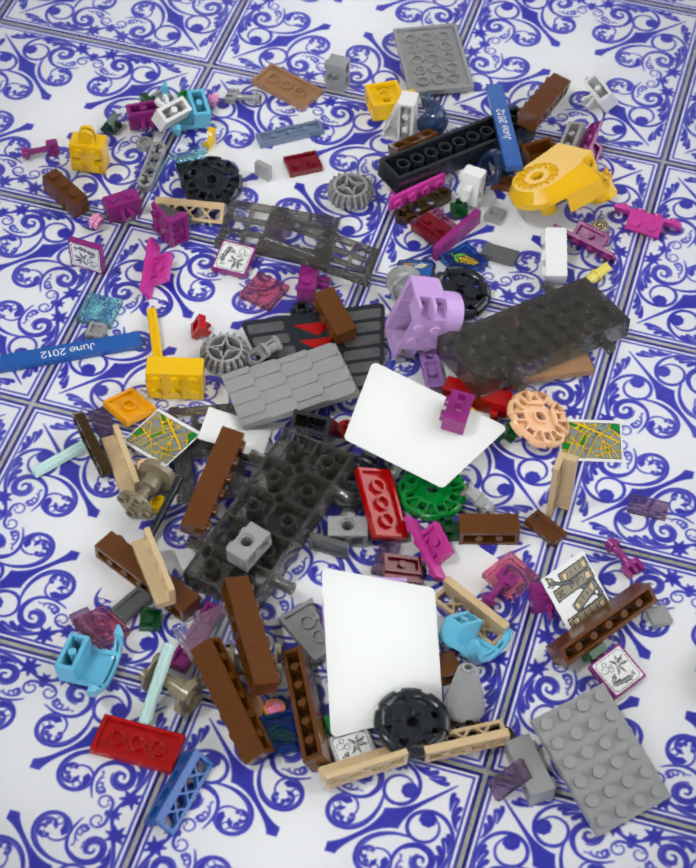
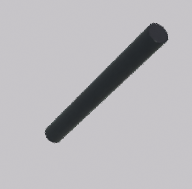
[150,476,184,537]

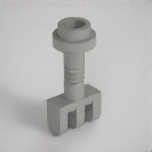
[224,88,262,105]

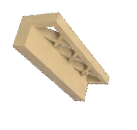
[155,196,227,224]
[101,424,141,493]
[546,451,579,518]
[131,527,176,609]
[435,576,510,646]
[420,719,510,763]
[318,742,409,790]

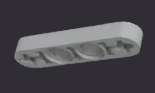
[137,141,166,193]

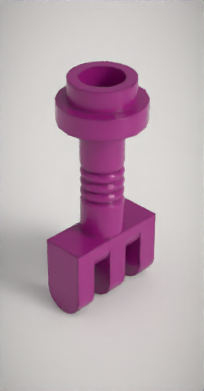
[21,139,60,159]
[604,537,645,579]
[480,565,520,608]

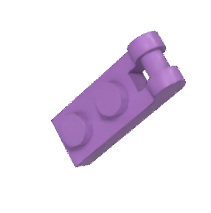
[418,349,445,392]

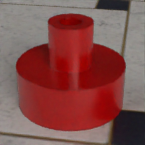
[337,419,350,439]

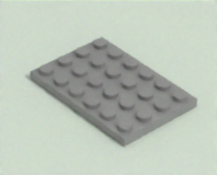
[393,23,474,96]
[529,683,671,838]

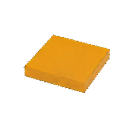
[102,387,156,428]

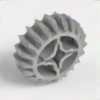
[327,171,374,211]
[200,331,250,375]

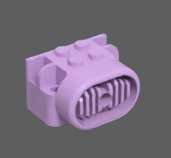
[384,275,465,359]

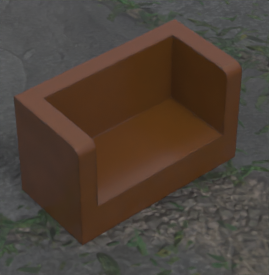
[519,137,556,168]

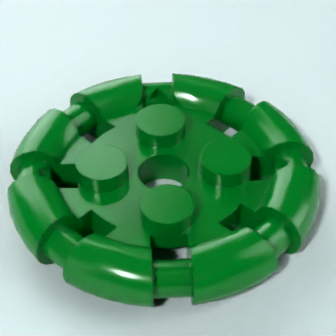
[397,471,467,522]

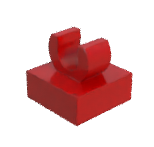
[191,314,212,340]

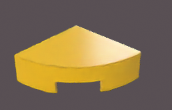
[203,127,216,151]

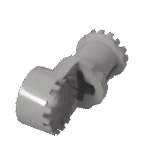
[247,335,283,366]
[460,481,496,514]

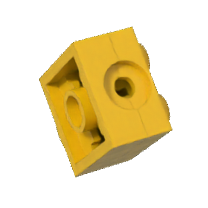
[365,80,416,122]
[68,125,110,174]

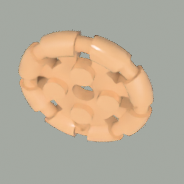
[507,390,570,449]

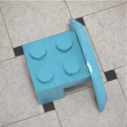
[161,81,211,136]
[438,611,513,665]
[54,624,124,698]

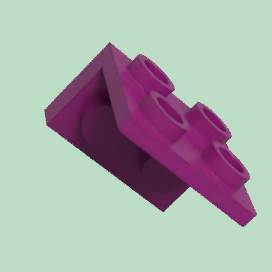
[150,202,190,248]

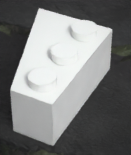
[380,90,419,141]
[540,227,567,284]

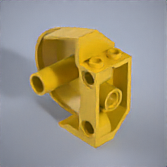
[508,143,606,216]

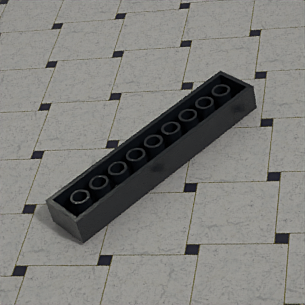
[378,105,536,194]

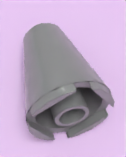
[443,663,485,723]

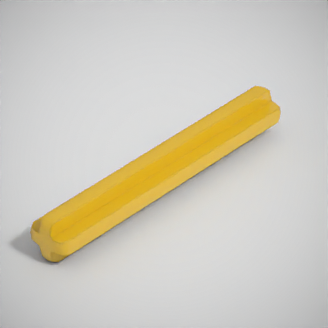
[147,307,163,357]

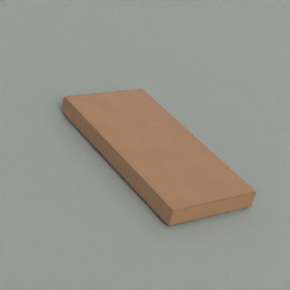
[251,63,323,111]
[512,344,595,383]

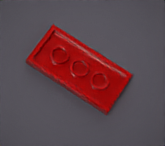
[354,467,409,541]
[89,714,186,775]

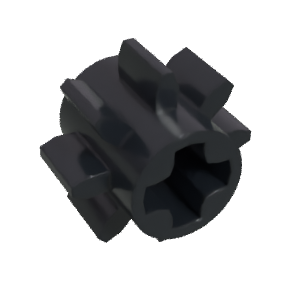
[290,301,313,315]

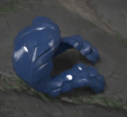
[417,90,448,135]
[479,147,515,187]

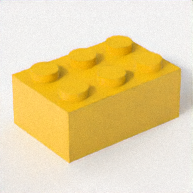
[145,356,206,400]

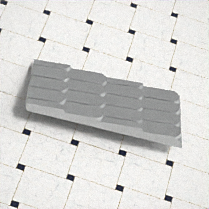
[221,343,360,430]

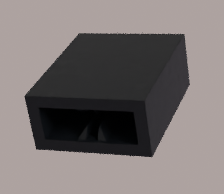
[289,409,338,441]

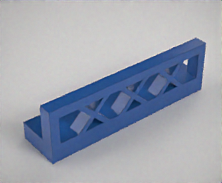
[144,748,214,836]

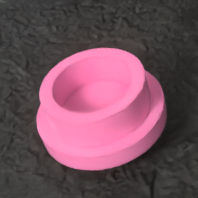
[207,92,219,108]
[88,213,104,230]

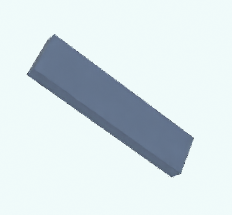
[256,119,324,149]

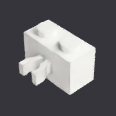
[581,72,619,113]
[151,94,192,132]
[456,164,487,207]

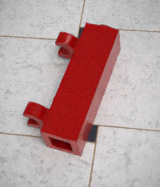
[442,376,513,422]

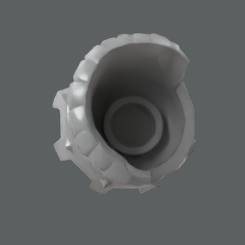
[386,265,420,301]

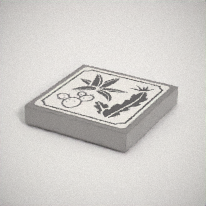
[327,729,376,762]

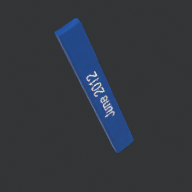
[485,84,523,171]
[0,331,143,373]

